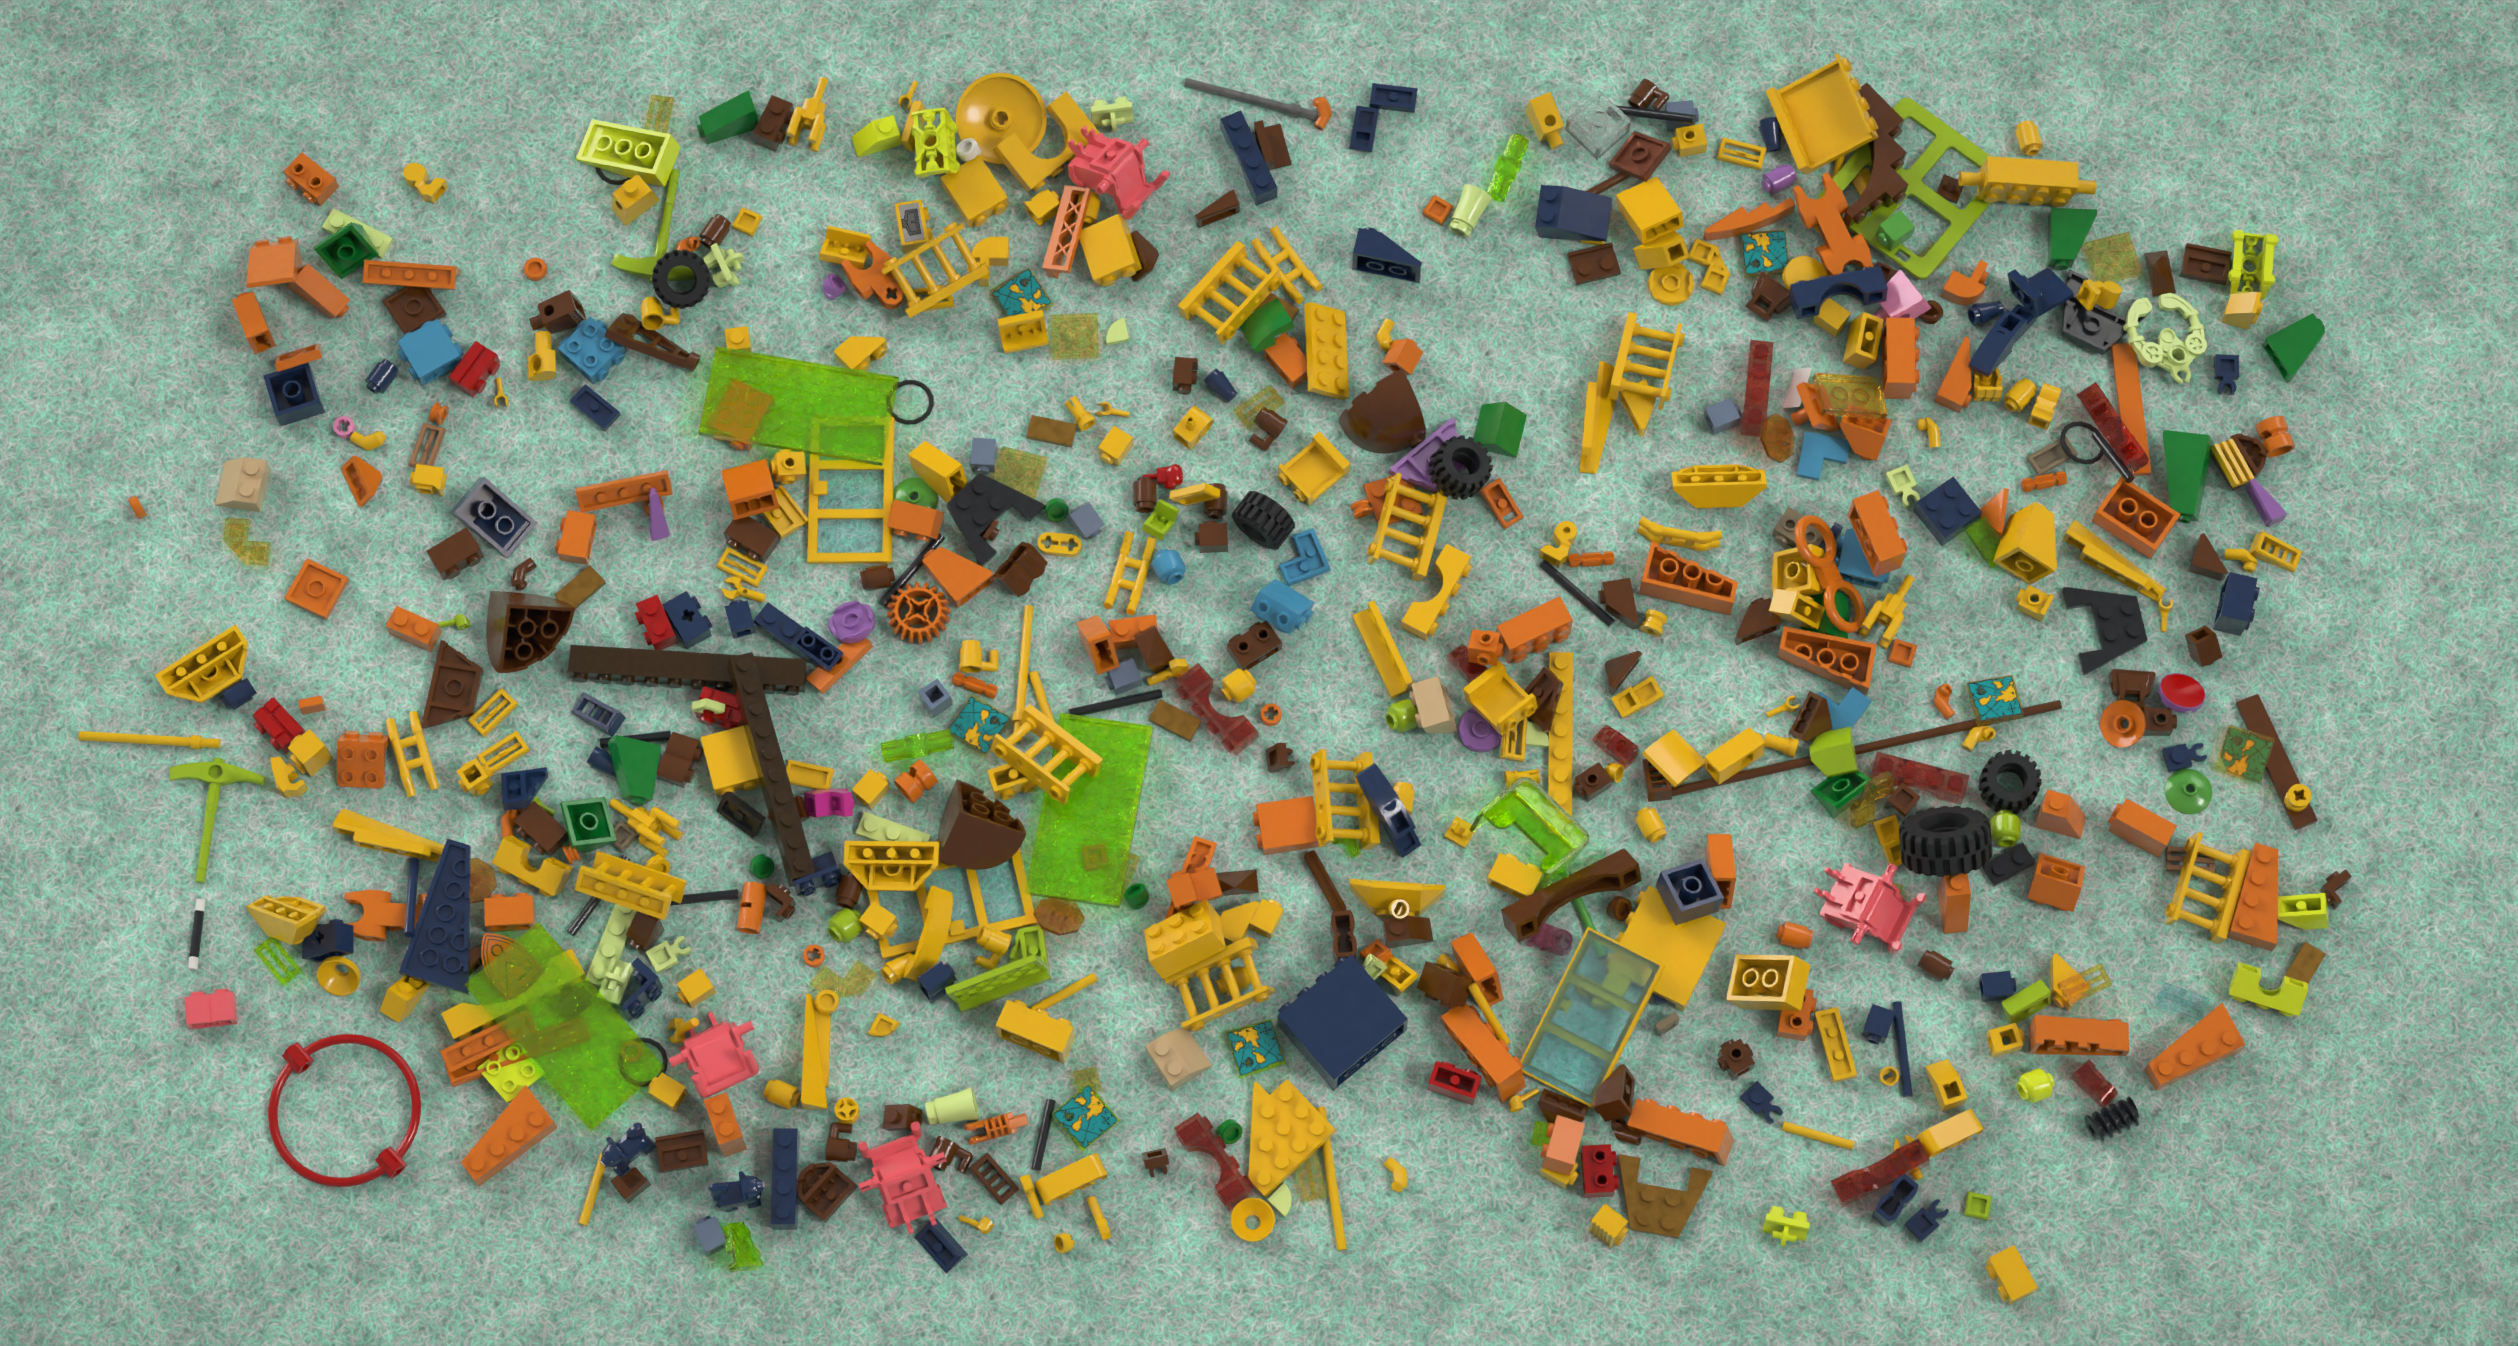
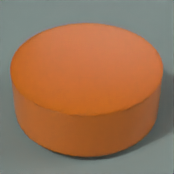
[524,258,547,281]
[128,495,147,519]

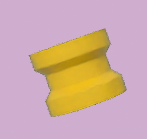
[1640,609,1668,637]
[2284,784,2311,812]
[834,1097,860,1124]

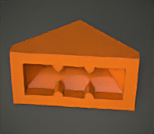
[340,456,382,507]
[1980,488,2009,539]

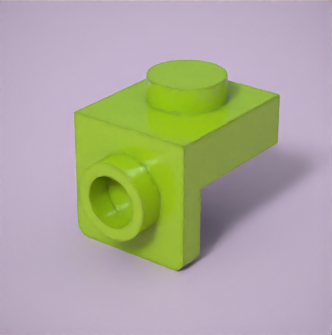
[1141,499,1179,541]

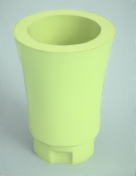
[1449,184,1493,238]
[925,1087,979,1125]

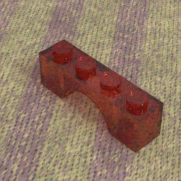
[1740,340,1774,437]
[2076,382,2150,474]
[1176,663,1259,755]
[1869,751,1970,805]
[1174,1112,1254,1212]
[1831,1139,1930,1207]

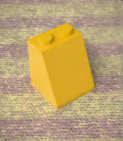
[1993,502,2057,585]

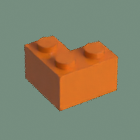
[1166,865,1224,911]

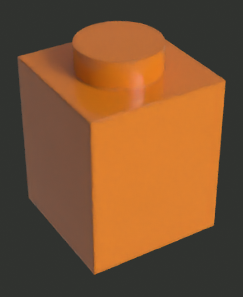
[1382,338,1423,375]

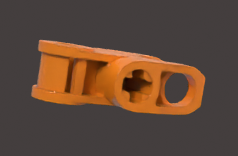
[841,240,903,309]

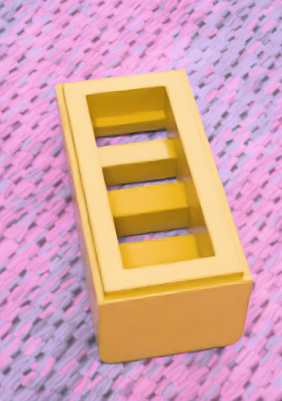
[2249,531,2303,572]

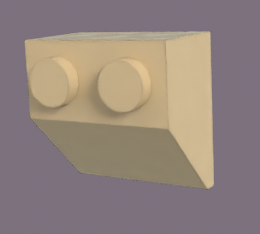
[215,457,271,512]
[1409,676,1458,734]
[1145,1028,1212,1092]

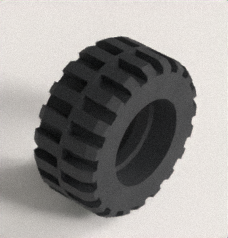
[1899,806,1993,877]

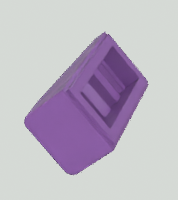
[2246,478,2287,527]
[649,487,670,541]

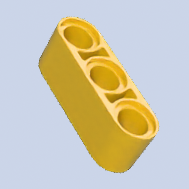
[1916,1109,1984,1158]
[1034,1153,1108,1206]

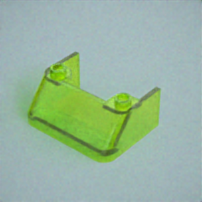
[1469,777,1589,893]

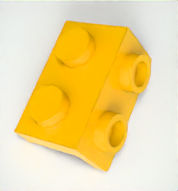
[819,226,872,270]
[997,310,1049,354]

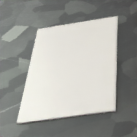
[1783,367,1812,408]

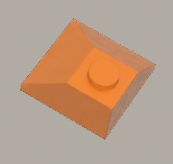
[1840,404,1892,461]

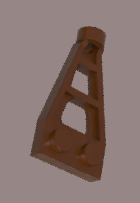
[604,313,701,372]

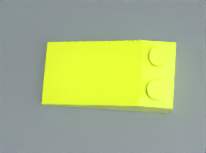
[576,119,681,187]

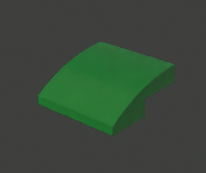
[1240,298,1294,353]

